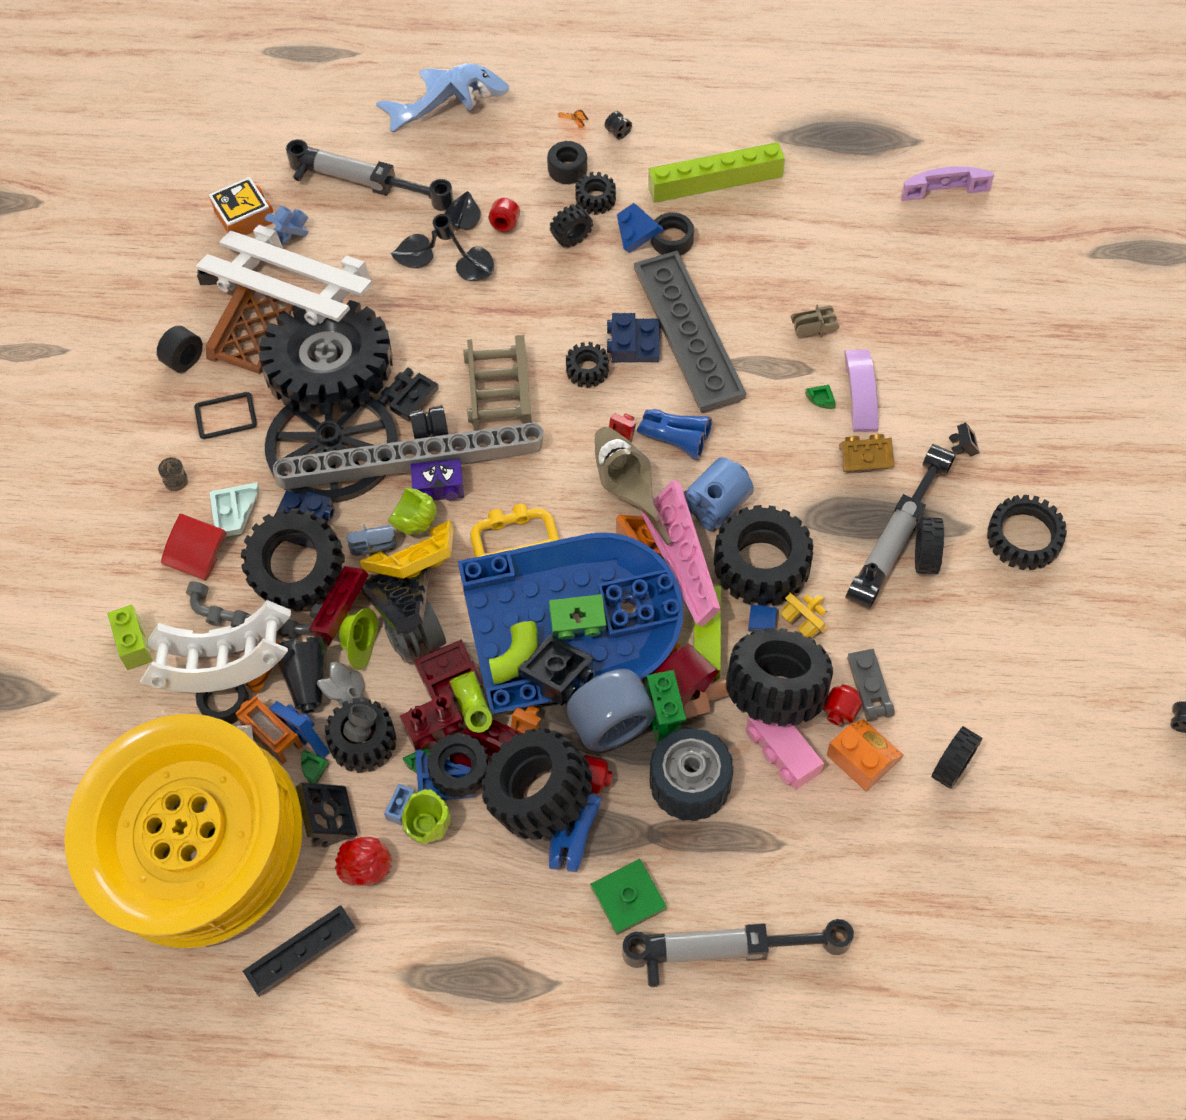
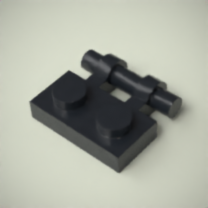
[377,367,439,422]

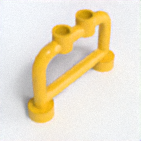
[470,504,560,557]

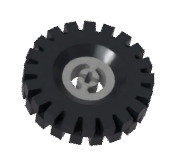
[259,300,393,415]

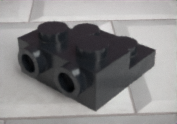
[518,635,595,706]

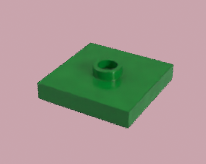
[590,859,667,935]

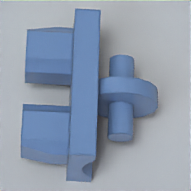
[265,206,308,244]

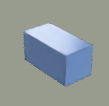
[384,784,415,826]

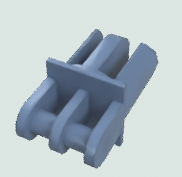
[346,524,397,556]

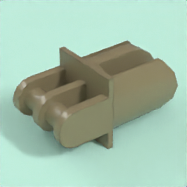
[790,304,840,337]

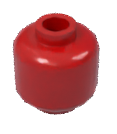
[488,198,520,232]
[823,684,863,726]
[584,755,612,794]

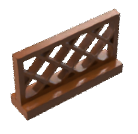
[205,285,295,374]

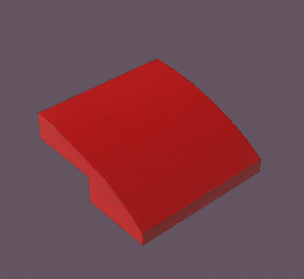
[161,513,227,581]

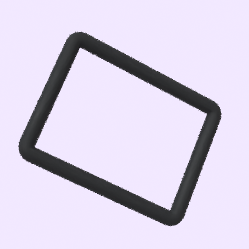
[194,392,257,439]

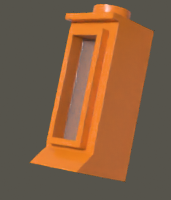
[235,695,303,764]

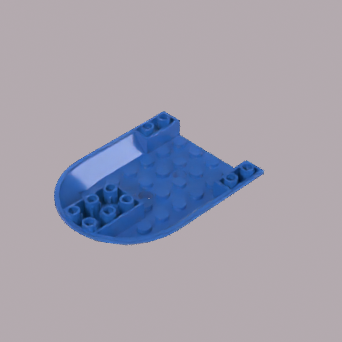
[458,532,683,715]

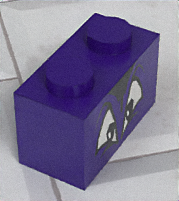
[411,459,464,501]

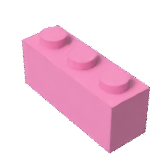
[746,717,824,790]

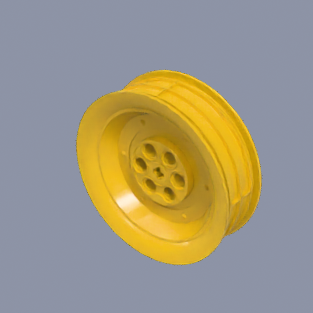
[64,714,303,949]

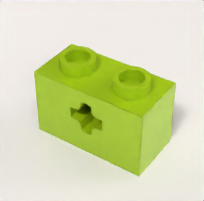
[107,604,153,670]

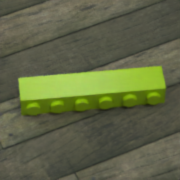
[648,142,785,203]

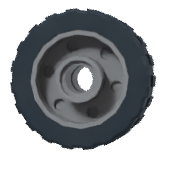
[649,728,734,821]

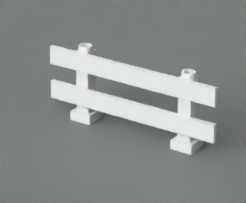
[196,225,373,325]

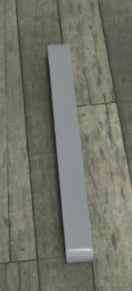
[273,423,543,489]

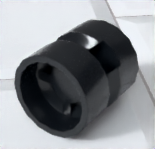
[409,405,449,439]

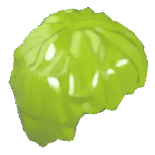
[388,487,437,535]
[402,789,451,844]

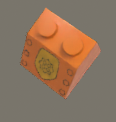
[827,719,904,792]

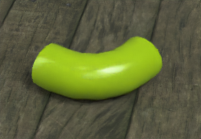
[489,621,538,685]
[450,671,492,733]

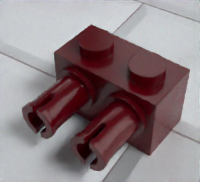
[400,693,464,750]

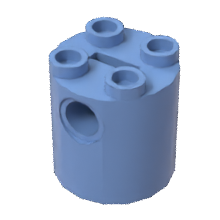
[683,457,754,531]

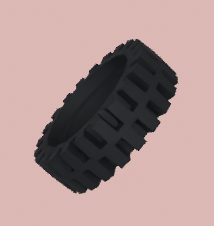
[987,495,1067,570]

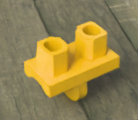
[780,593,828,638]

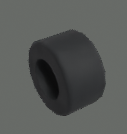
[547,141,588,184]
[156,326,203,373]

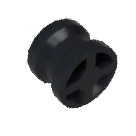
[604,111,632,140]
[1170,701,1186,733]

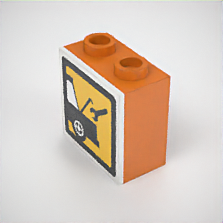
[209,177,274,235]

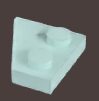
[210,482,259,537]

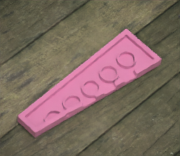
[641,480,721,627]

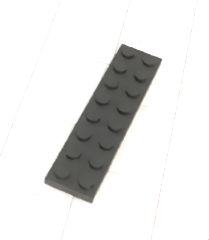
[634,251,746,412]

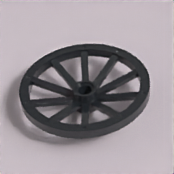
[265,396,398,503]

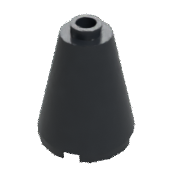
[278,637,328,713]

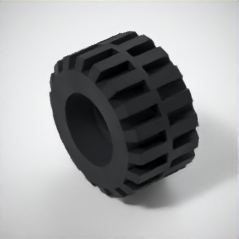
[325,698,396,773]

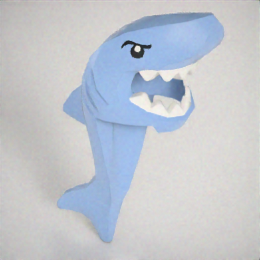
[376,64,509,132]

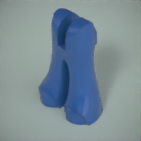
[637,409,712,459]
[549,794,602,872]

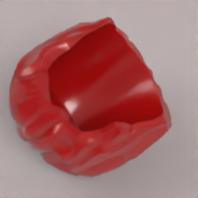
[335,836,392,886]

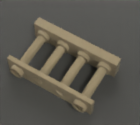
[463,335,532,431]

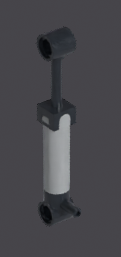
[286,139,454,211]
[845,443,956,610]
[622,919,854,987]

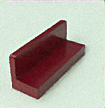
[309,566,369,646]

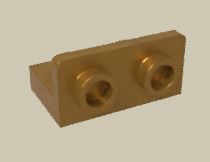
[839,434,894,472]

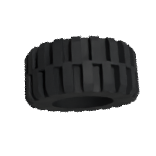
[714,505,814,606]
[241,508,345,611]
[726,628,833,726]
[481,728,592,840]

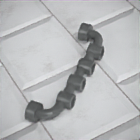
[186,581,322,640]

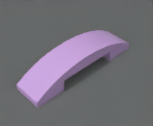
[901,166,994,201]
[844,349,878,432]

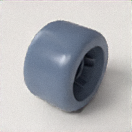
[566,669,655,752]

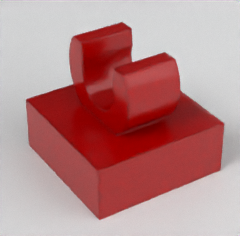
[608,413,636,442]

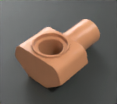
[684,678,729,720]

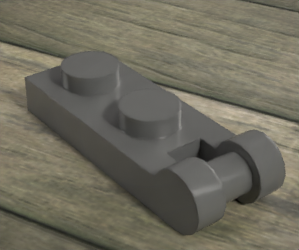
[847,649,895,722]

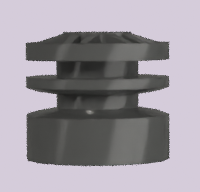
[383,598,446,663]

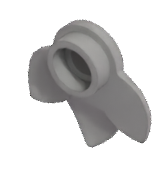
[317,662,364,707]

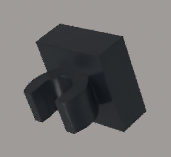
[949,422,980,457]

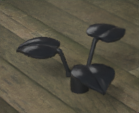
[391,191,494,281]

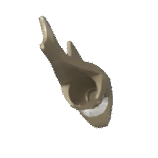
[595,427,672,545]

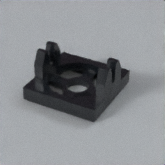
[296,783,358,848]

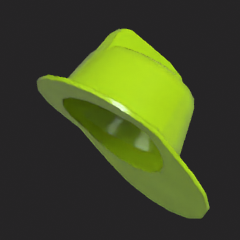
[339,608,378,670]

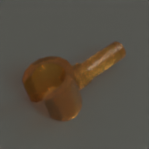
[558,110,589,128]

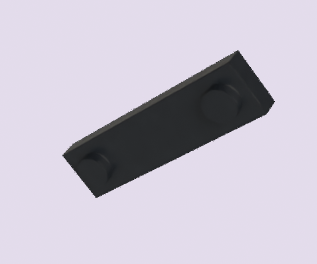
[242,905,357,997]

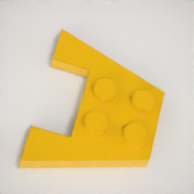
[359,519,454,578]

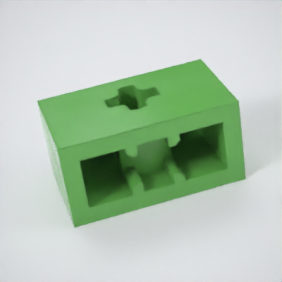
[548,594,606,640]

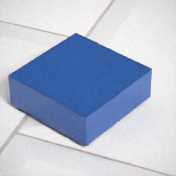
[748,604,777,632]

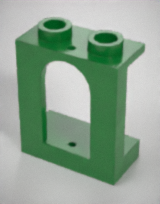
[646,670,686,746]

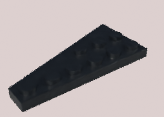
[361,566,431,635]

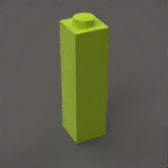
[693,585,721,681]

